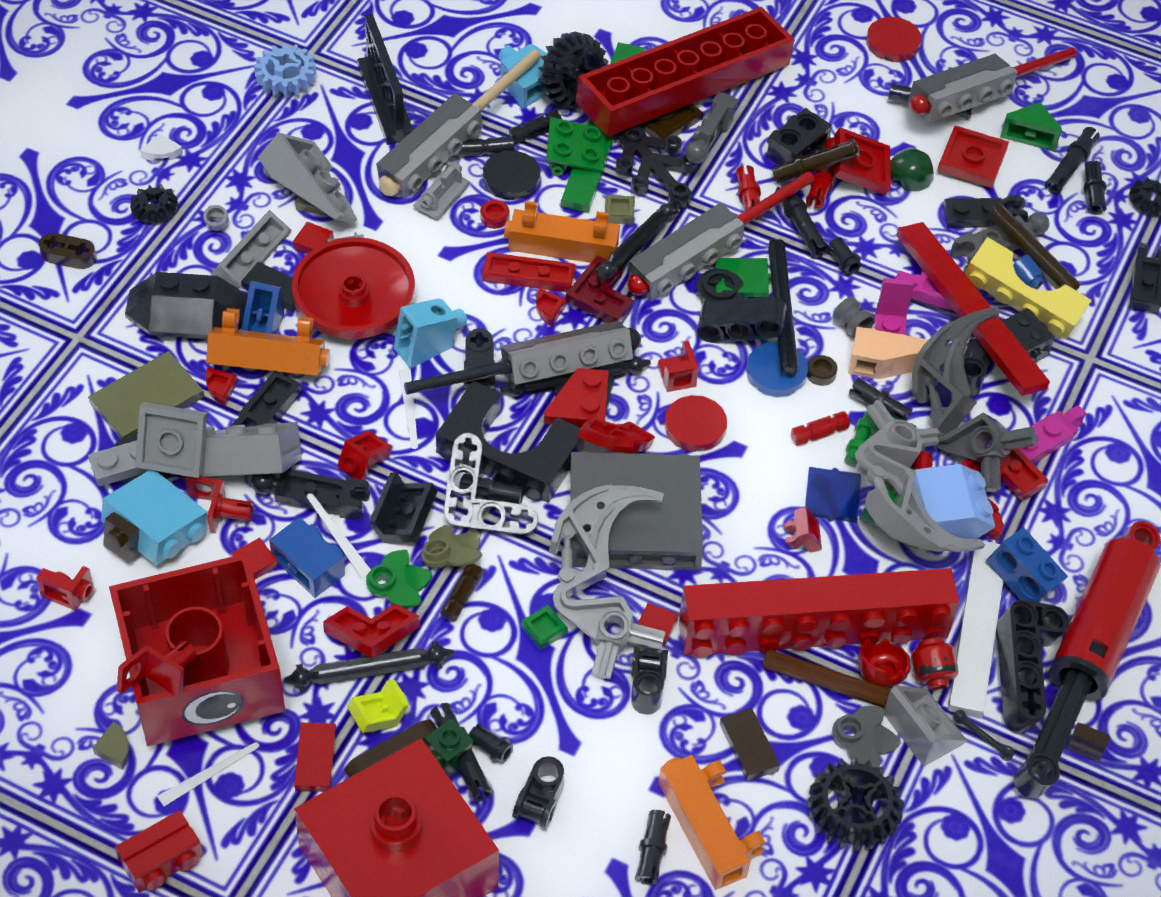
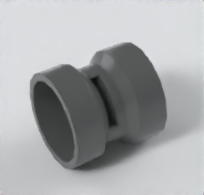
[832,296,875,339]

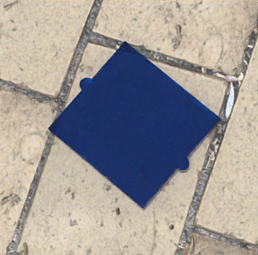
[805,467,861,523]

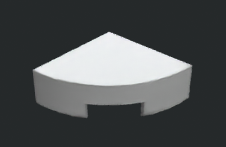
[140,134,183,161]

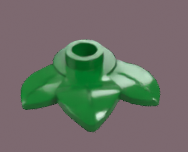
[366,550,432,608]

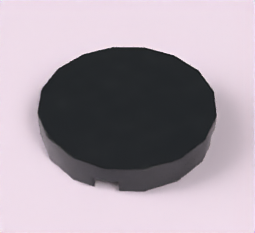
[483,151,540,200]

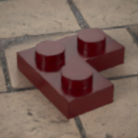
[566,255,634,323]

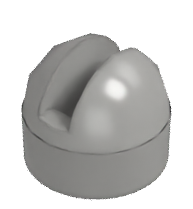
[203,205,229,231]

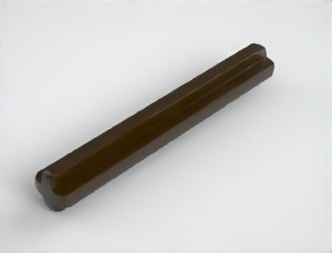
[988,203,1081,291]

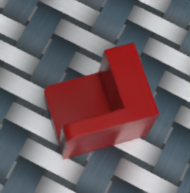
[657,340,699,392]

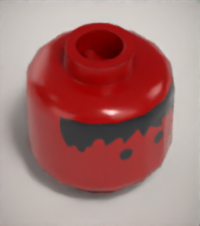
[911,638,959,690]

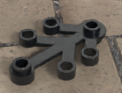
[616,127,697,210]

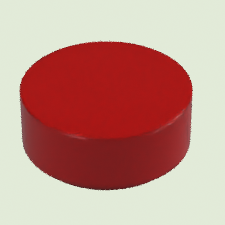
[480,200,510,229]

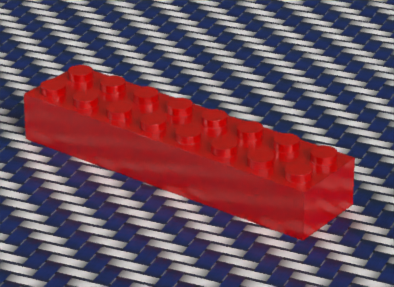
[575,7,795,137]
[679,568,960,657]

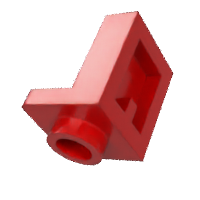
[337,430,393,480]
[36,566,94,611]

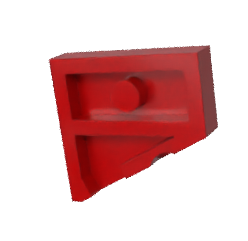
[543,368,609,426]

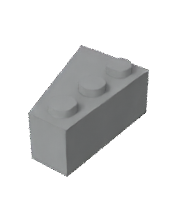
[200,421,302,477]

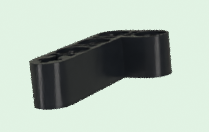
[997,600,1070,734]

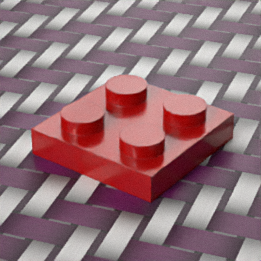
[937,125,1009,188]
[834,127,891,195]

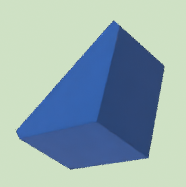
[241,281,284,334]

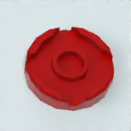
[866,17,921,62]
[665,395,727,452]

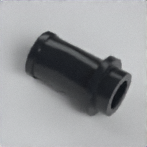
[828,237,861,275]
[468,723,513,763]

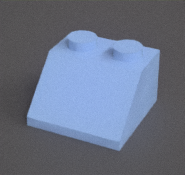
[913,464,995,539]

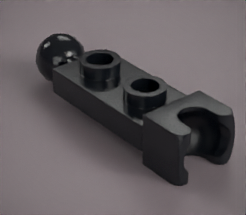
[251,469,370,521]

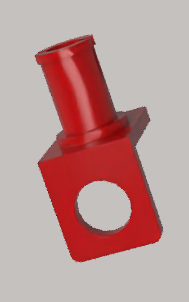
[185,476,254,533]
[117,641,197,696]

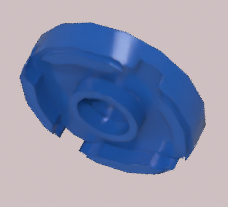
[746,342,808,397]

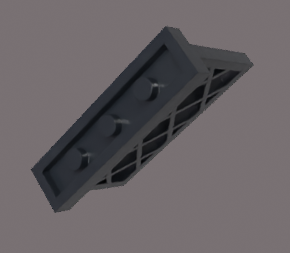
[357,14,413,145]

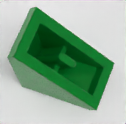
[1000,102,1062,152]

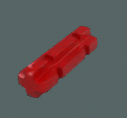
[790,411,850,445]

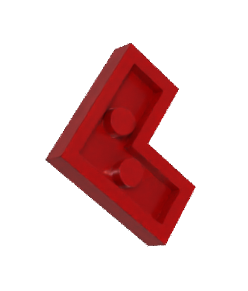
[959,446,1048,501]
[323,603,420,658]

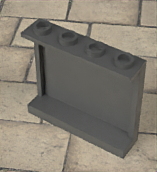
[570,451,703,571]

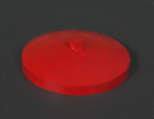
[292,237,415,339]

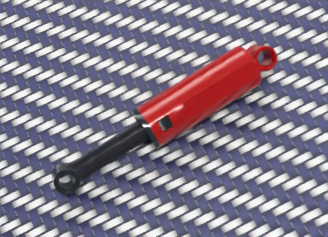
[1014,521,1161,798]

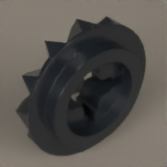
[1129,177,1161,216]
[130,184,178,224]
[696,269,744,303]

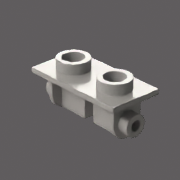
[413,162,470,219]

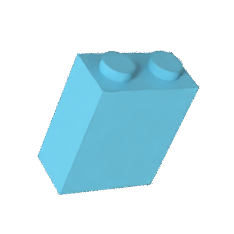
[101,470,207,566]

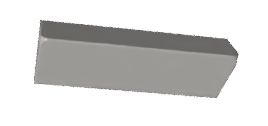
[210,209,291,289]

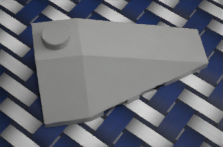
[257,132,357,224]

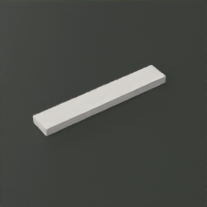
[948,541,1003,718]

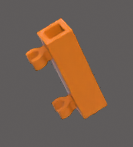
[504,201,620,263]
[206,308,330,376]
[658,755,766,890]

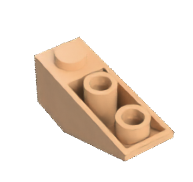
[848,327,949,379]

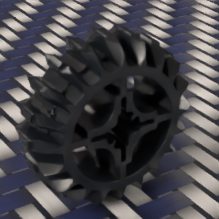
[538,31,609,109]
[807,757,904,853]

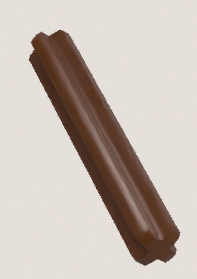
[763,650,891,708]

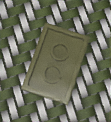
[88,351,204,439]

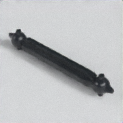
[595,203,679,280]
[500,356,651,397]
[284,641,454,692]

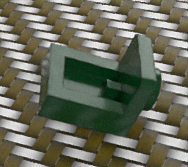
[425,719,473,779]

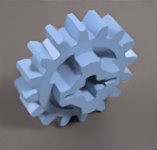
[254,43,316,97]

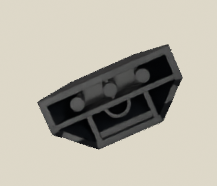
[125,272,248,339]

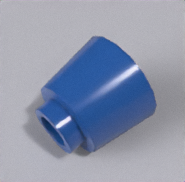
[1013,254,1044,290]

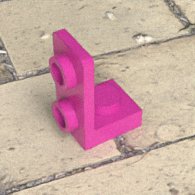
[874,278,914,335]

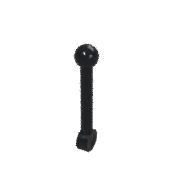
[953,710,1014,761]

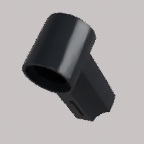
[964,338,992,398]

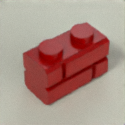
[114,810,203,893]

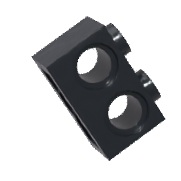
[766,108,832,165]

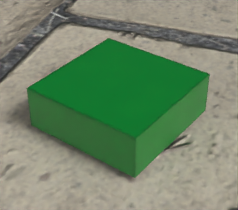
[521,605,568,651]

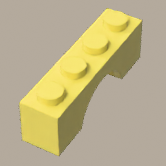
[964,237,1092,340]

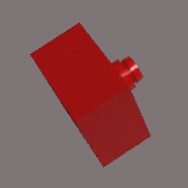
[294,738,499,897]

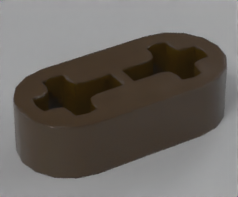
[38,233,97,269]

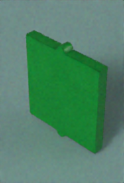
[715,258,771,297]

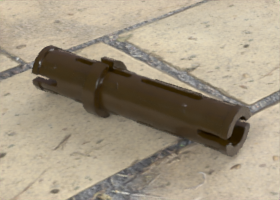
[772,139,860,184]

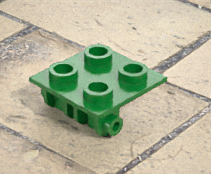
[546,117,606,175]

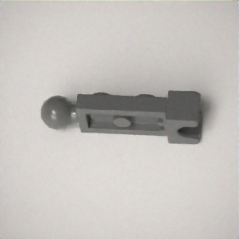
[685,92,739,164]
[951,212,1050,272]

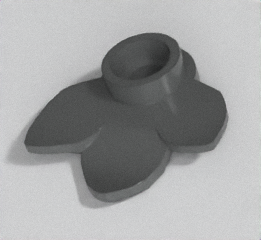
[832,706,901,769]

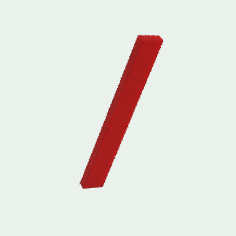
[896,222,1050,396]

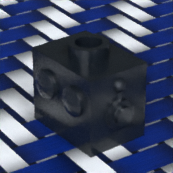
[1002,308,1055,362]

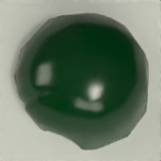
[890,148,934,191]

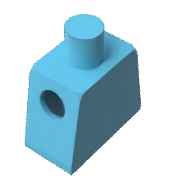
[499,44,547,109]
[394,298,467,369]

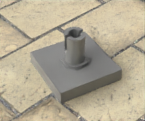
[135,402,207,478]

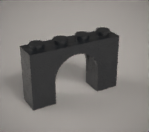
[436,381,585,503]

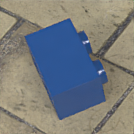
[269,517,345,598]

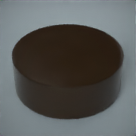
[807,355,838,386]

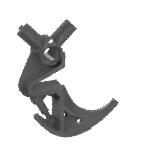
[912,307,1038,492]

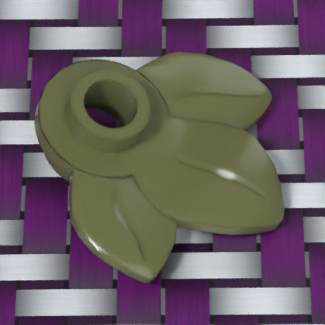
[421,525,482,568]

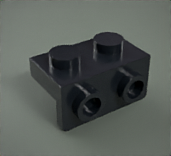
[370,473,438,543]

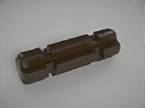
[440,563,483,622]

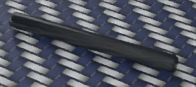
[768,238,798,375]

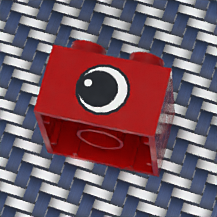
[109,553,285,747]

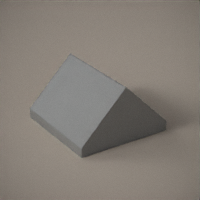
[884,685,967,767]

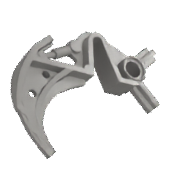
[855,400,985,552]
[549,484,665,679]

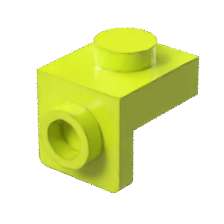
[347,679,409,733]

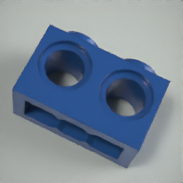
[986,527,1068,603]

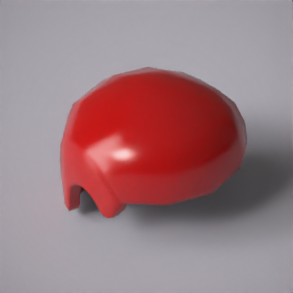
[858,639,911,687]

